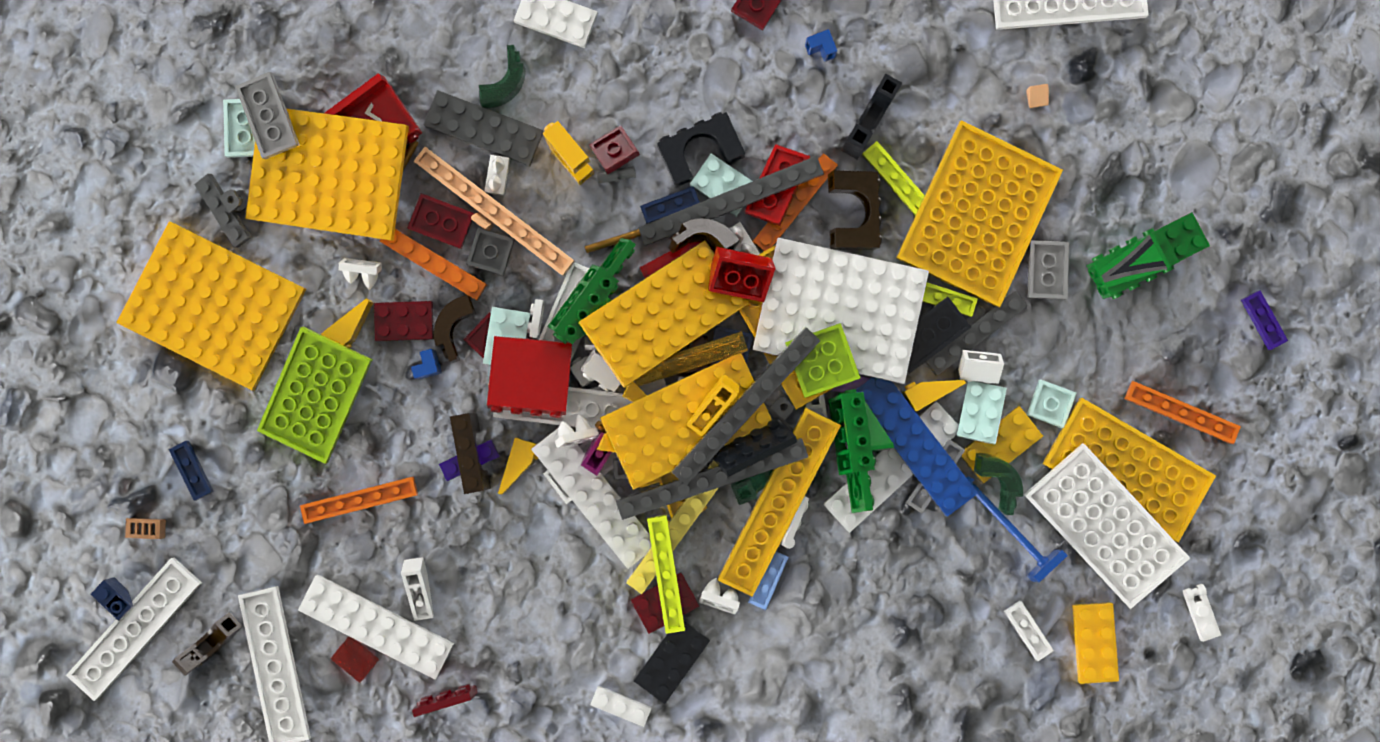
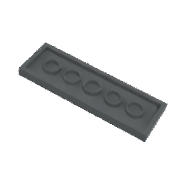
[423,90,544,166]

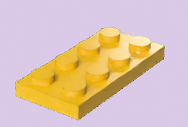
[961,406,1043,483]
[1072,602,1119,684]

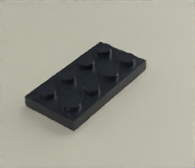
[907,296,971,374]
[712,418,797,477]
[634,621,710,704]

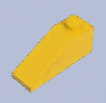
[321,298,373,348]
[687,374,740,436]
[901,380,966,412]
[498,438,538,495]

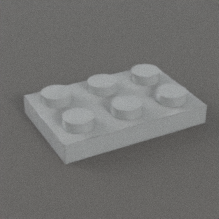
[1027,240,1069,300]

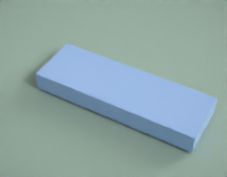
[748,551,789,610]

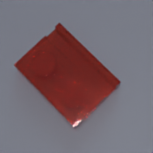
[330,636,380,683]

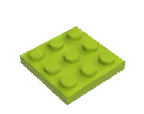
[785,323,860,398]

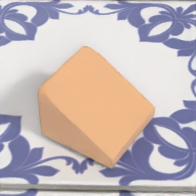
[1026,84,1049,108]
[471,212,495,231]

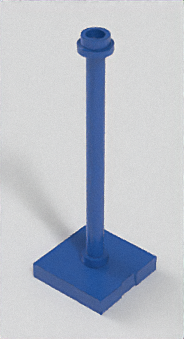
[966,476,1068,582]

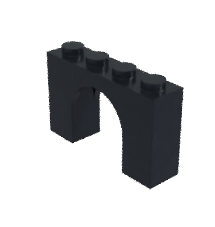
[841,74,902,160]
[657,112,745,188]

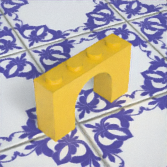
[543,121,594,185]

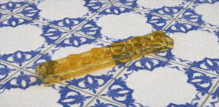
[635,331,748,386]

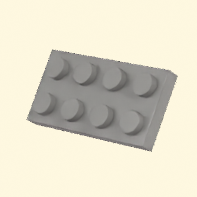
[235,72,299,159]

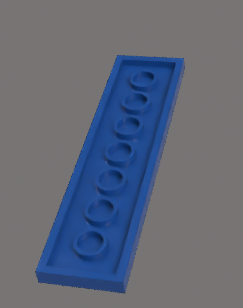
[856,377,978,517]

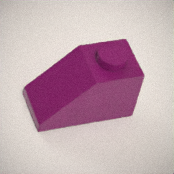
[580,432,612,476]

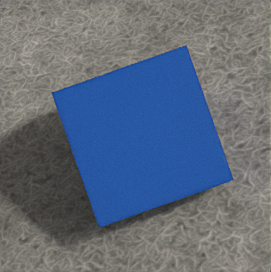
[805,29,838,62]
[411,349,442,379]

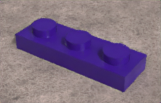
[1241,290,1288,350]
[439,439,500,481]

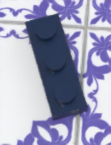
[640,186,700,224]
[168,441,214,501]

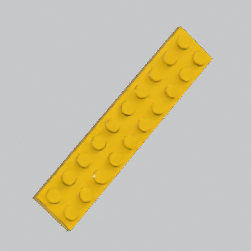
[717,407,841,597]

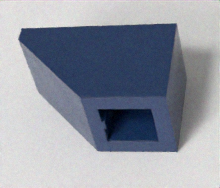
[90,577,133,621]

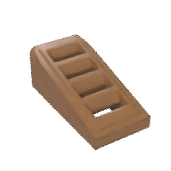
[125,518,166,539]

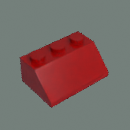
[708,247,776,302]

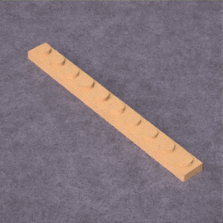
[414,147,575,276]

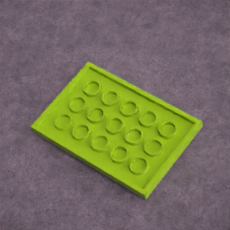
[257,326,373,464]

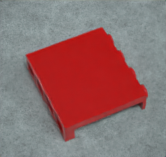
[324,73,422,145]
[487,336,572,418]

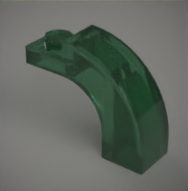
[479,45,526,108]
[974,453,1023,515]
[731,469,773,505]

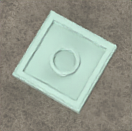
[1027,379,1077,428]

